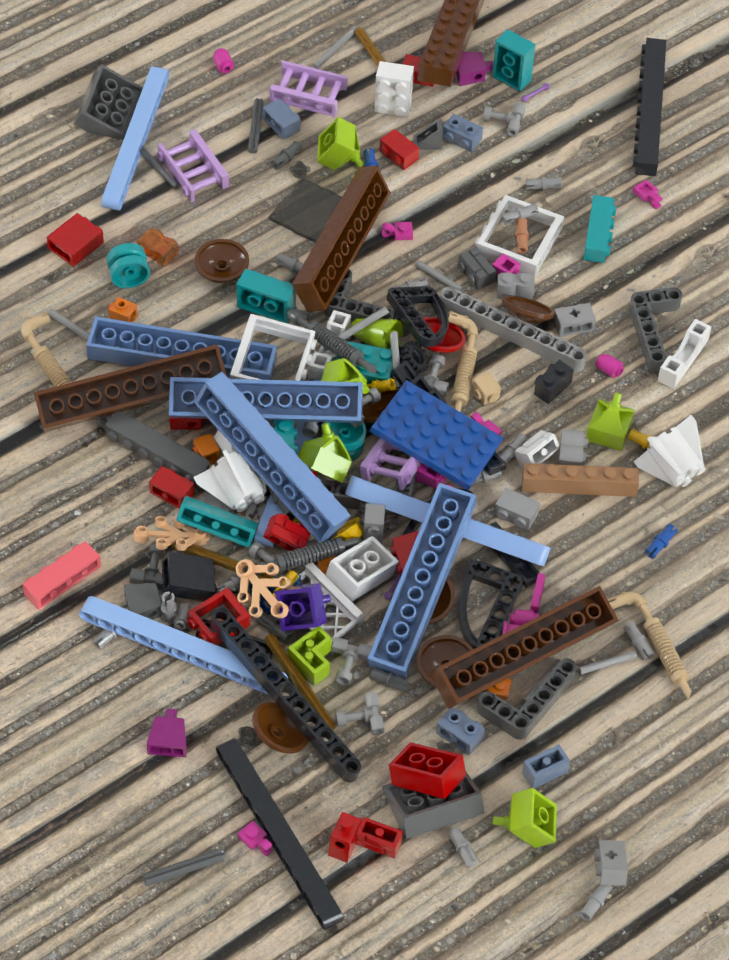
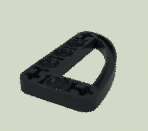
[386,286,449,347]
[459,560,523,649]

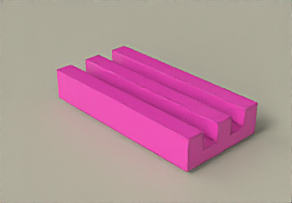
[530,573,546,613]

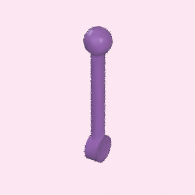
[521,83,550,102]
[384,574,402,600]

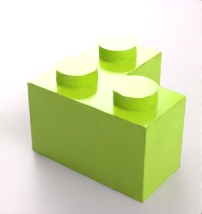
[288,626,332,686]

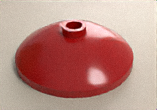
[414,317,466,353]

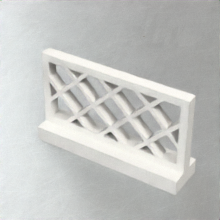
[293,562,364,645]

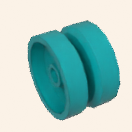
[106,243,150,289]
[326,422,366,461]

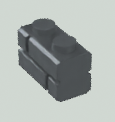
[457,247,497,290]

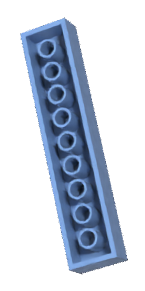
[86,317,277,380]
[194,372,350,542]
[169,377,363,423]
[368,483,476,679]

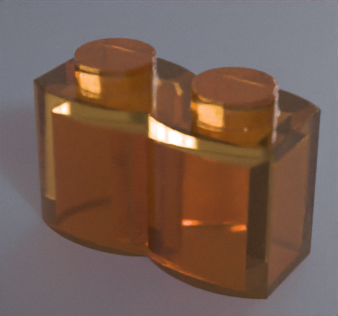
[137,228,179,266]

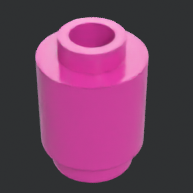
[213,48,234,73]
[595,353,624,378]
[510,609,539,626]

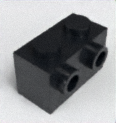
[534,359,574,404]

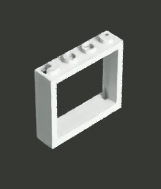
[475,195,564,277]
[230,314,317,381]

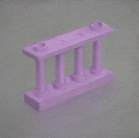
[270,61,348,117]
[157,129,229,202]
[360,438,422,490]

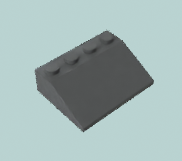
[74,64,143,140]
[382,772,484,839]

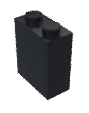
[161,552,217,602]

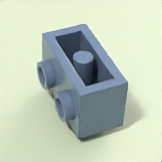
[263,98,301,140]
[442,113,483,152]
[436,707,485,755]
[522,744,570,788]

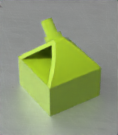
[317,117,364,170]
[321,358,369,394]
[586,392,635,451]
[298,423,352,483]
[492,788,557,848]

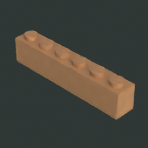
[522,463,639,497]

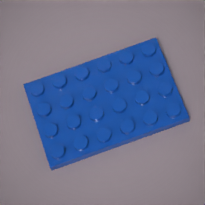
[370,380,504,491]

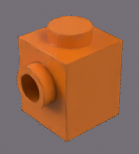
[108,297,138,322]
[192,433,220,465]

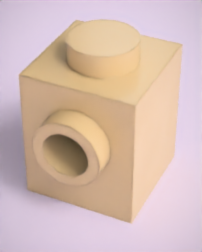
[472,372,501,405]

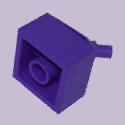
[275,583,331,631]

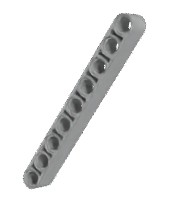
[440,287,586,372]

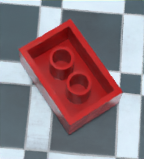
[389,742,466,799]

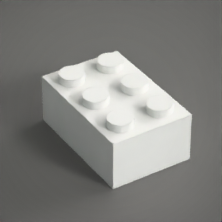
[374,61,414,117]
[326,536,399,601]

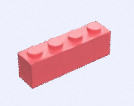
[22,541,101,610]

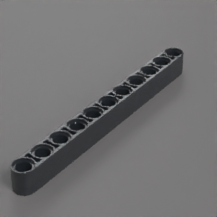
[210,608,361,782]
[216,738,344,930]

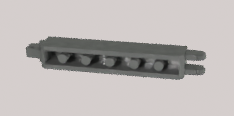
[96,411,209,488]

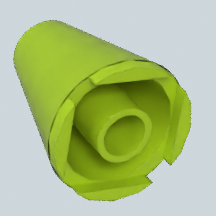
[350,318,403,349]

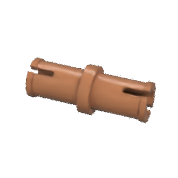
[515,218,529,254]

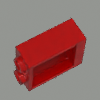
[187,587,251,646]

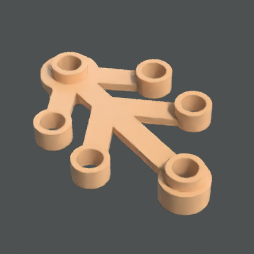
[133,516,210,551]
[236,559,291,619]

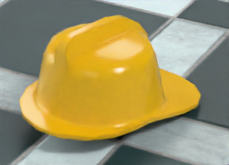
[331,517,363,541]

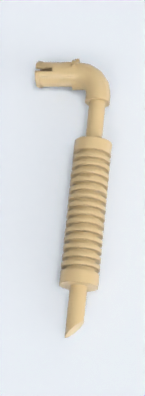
[448,311,478,412]
[21,312,71,387]
[607,592,691,700]

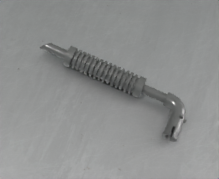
[287,307,377,373]
[237,537,363,600]

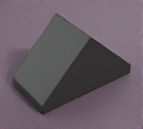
[414,118,443,150]

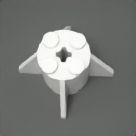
[634,415,706,487]
[194,450,266,513]

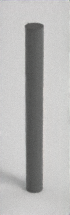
[140,146,180,189]

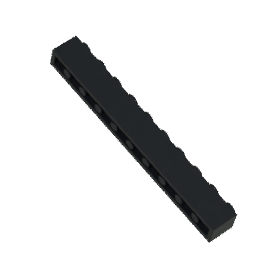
[632,38,667,176]

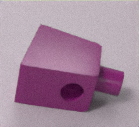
[456,51,493,86]
[147,708,187,757]

